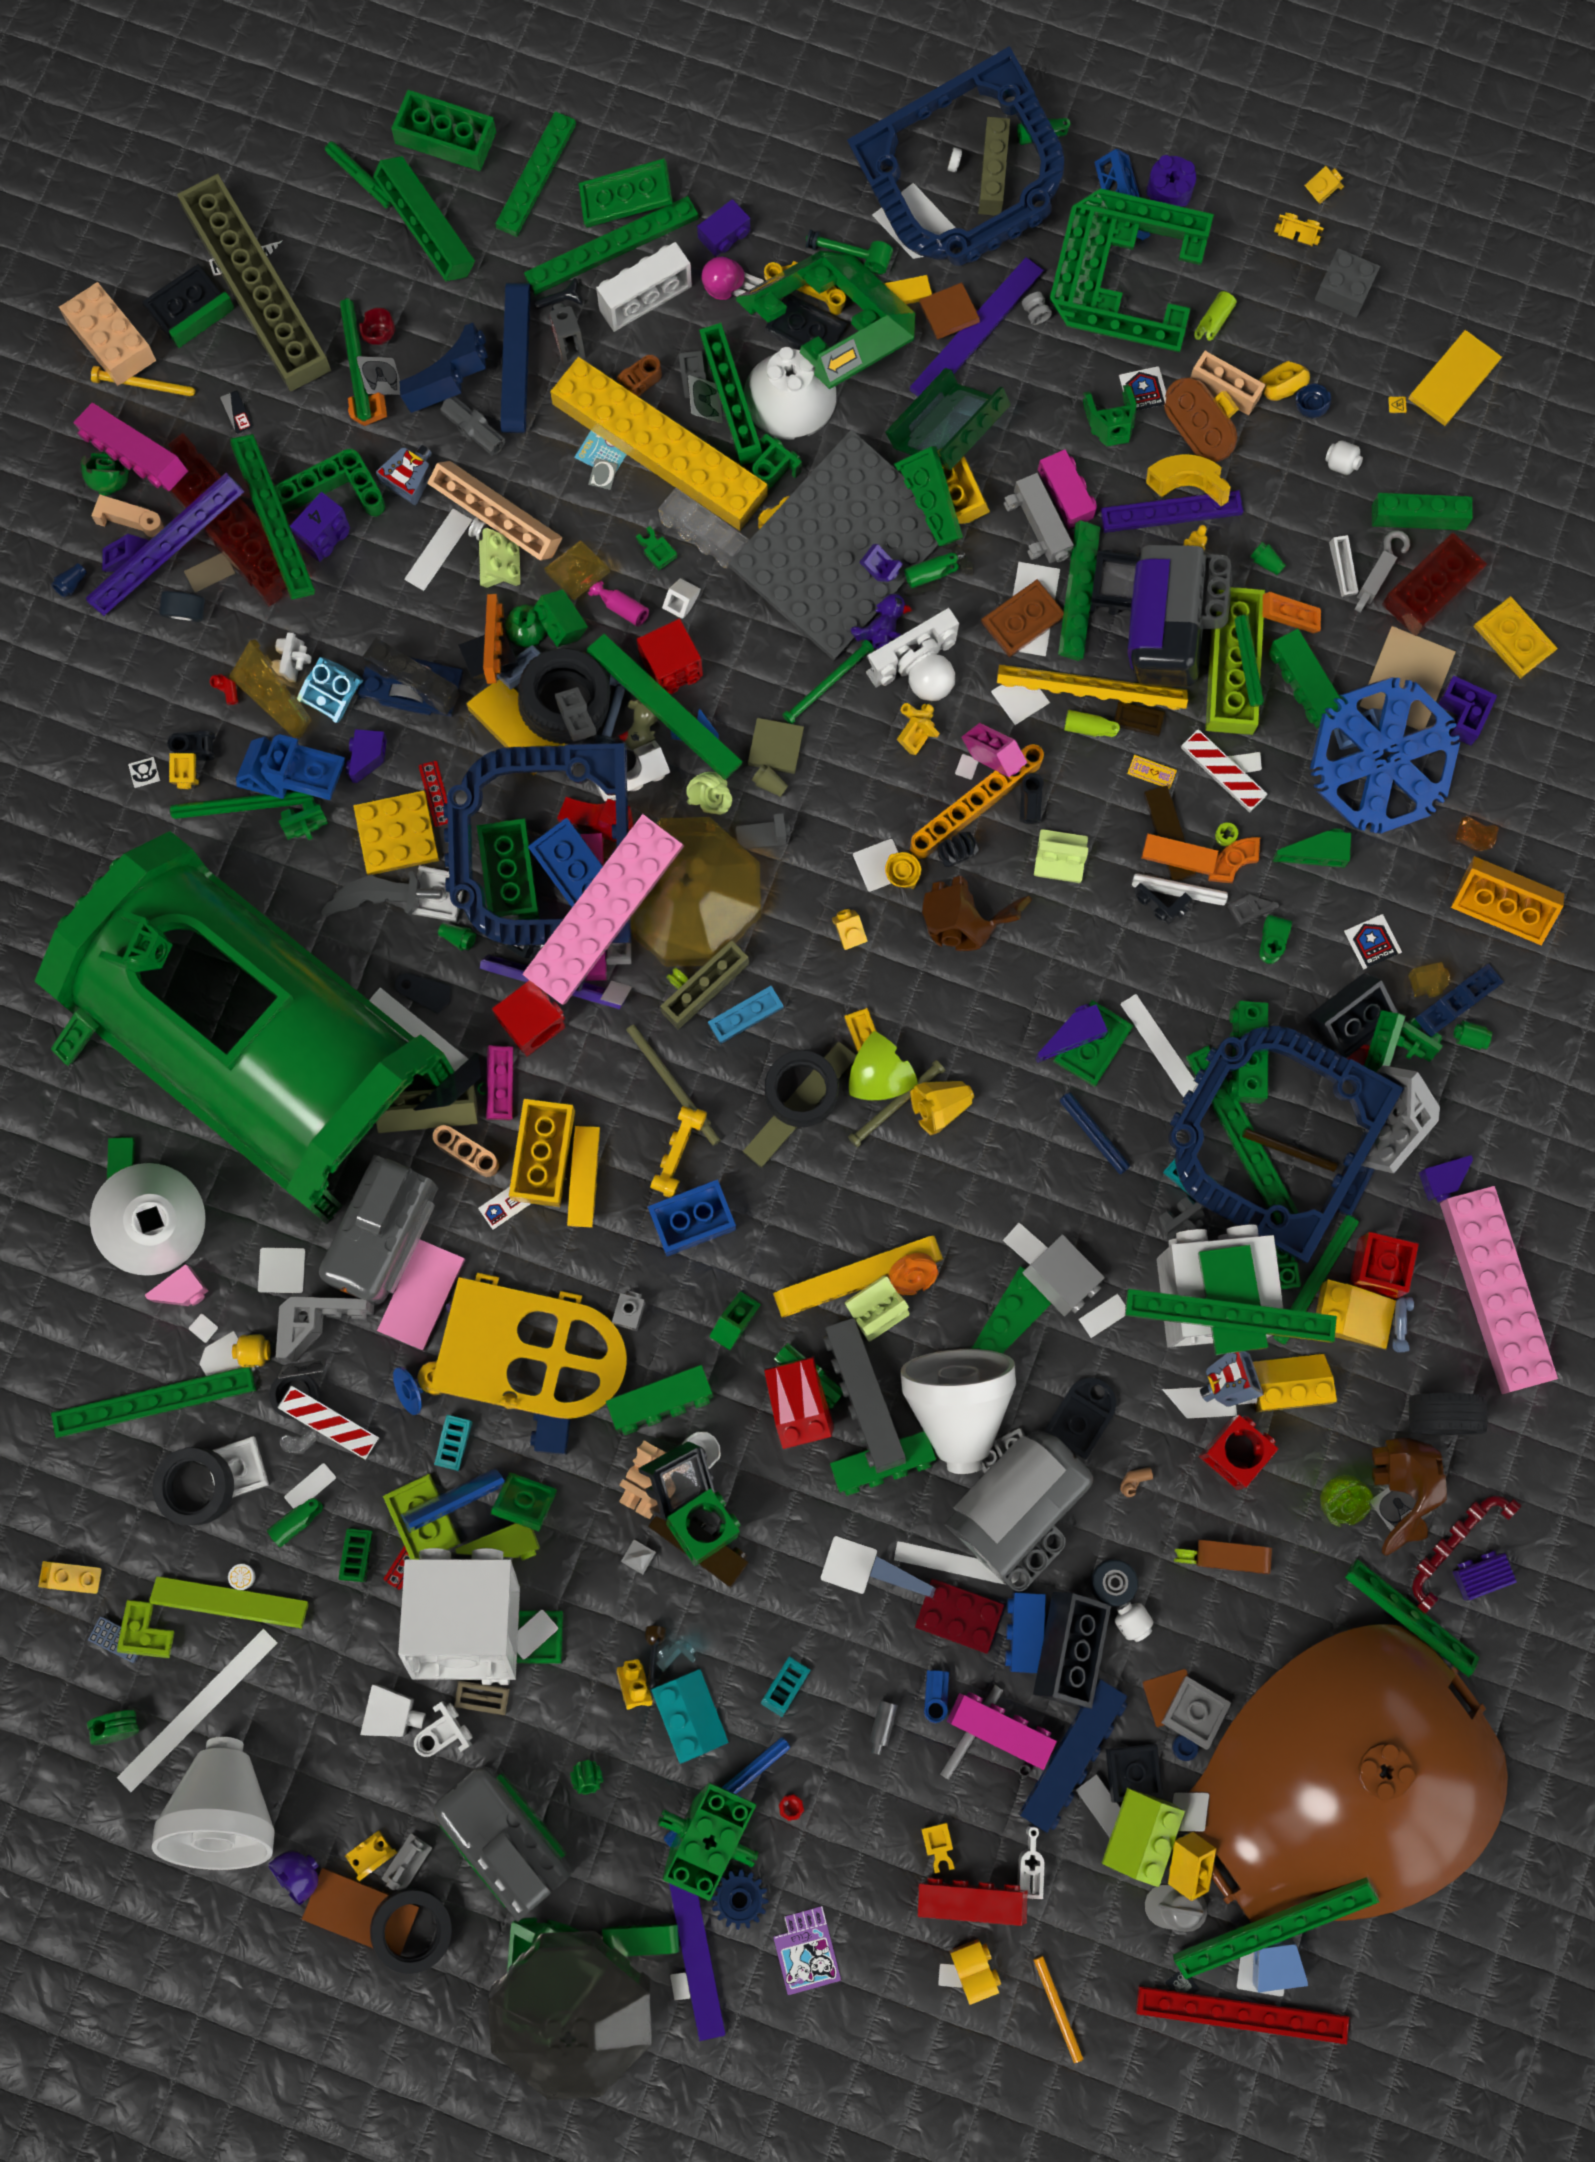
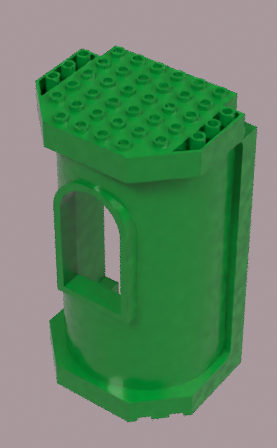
[35,831,455,1224]

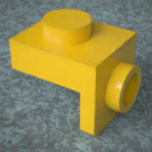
[1304,166,1344,204]
[897,717,940,755]
[832,909,867,950]

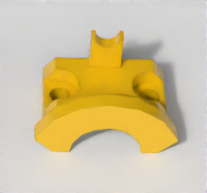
[345,1830,397,1881]

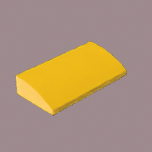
[467,679,568,776]

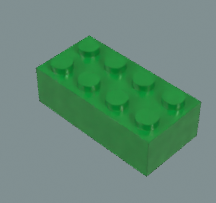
[391,90,496,171]
[476,818,540,920]
[606,1365,713,1436]

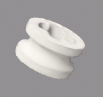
[468,517,489,541]

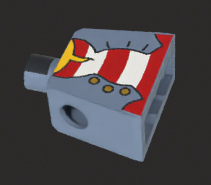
[376,445,432,506]
[1200,1351,1264,1407]

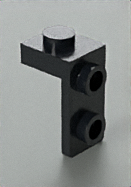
[1134,883,1192,925]

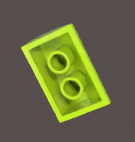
[1102,1788,1185,1887]

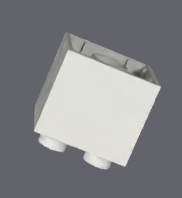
[1157,1225,1283,1348]
[398,1548,520,1680]

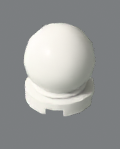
[897,639,955,701]

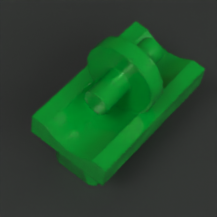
[279,800,328,841]
[1399,1018,1443,1062]

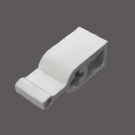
[1017,1825,1044,1899]

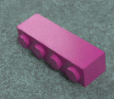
[946,1692,1057,1770]

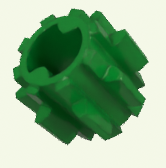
[570,1760,603,1795]

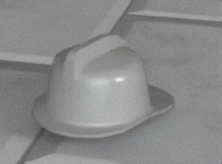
[1145,1885,1207,1932]

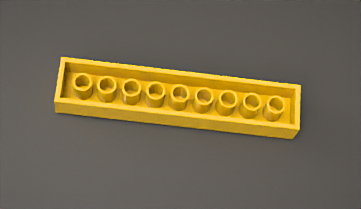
[550,357,768,531]

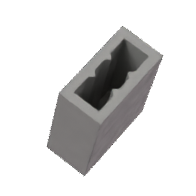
[1023,1234,1105,1317]

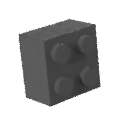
[1315,248,1380,318]

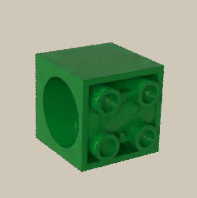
[666,1488,741,1567]

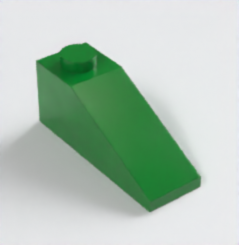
[1273,829,1351,868]

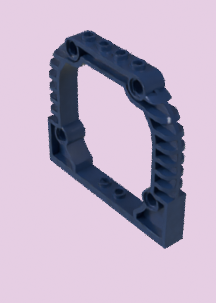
[847,46,1064,266]
[443,743,631,945]
[1168,1026,1404,1263]

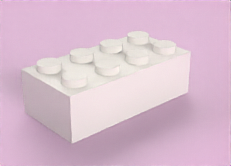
[596,242,692,332]

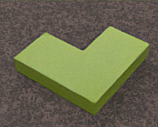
[117,1600,174,1658]

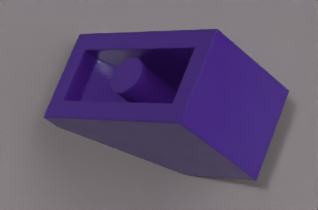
[102,534,150,572]
[1419,1155,1473,1203]

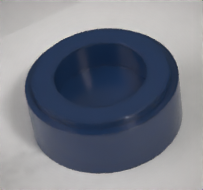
[1172,1735,1199,1761]

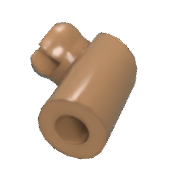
[1120,1467,1153,1497]

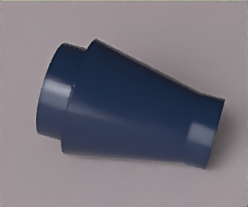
[51,563,87,598]

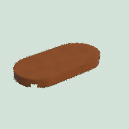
[1164,378,1237,462]

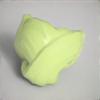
[687,772,732,815]

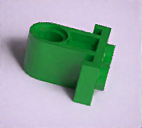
[752,434,802,489]

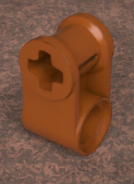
[617,355,662,397]

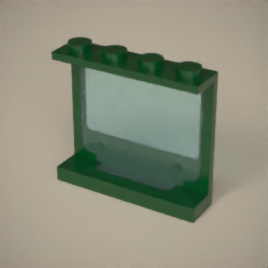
[885,368,1011,470]

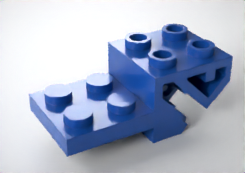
[236,734,345,800]

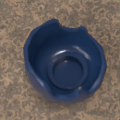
[1295,383,1331,419]

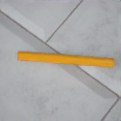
[1033,1956,1083,2063]

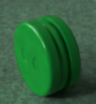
[87,1710,139,1745]

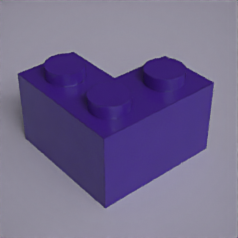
[1438,675,1497,746]

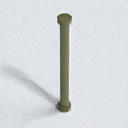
[848,1060,945,1148]

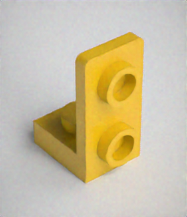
[38,1561,101,1594]

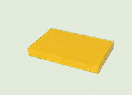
[1473,596,1558,679]

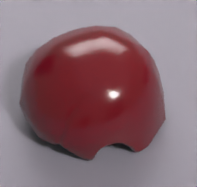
[359,308,395,345]

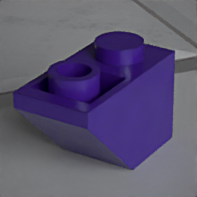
[346,729,387,783]

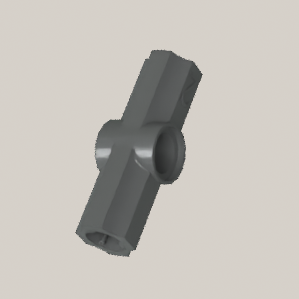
[440,396,505,456]

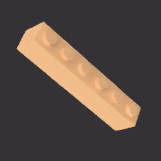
[427,461,563,561]

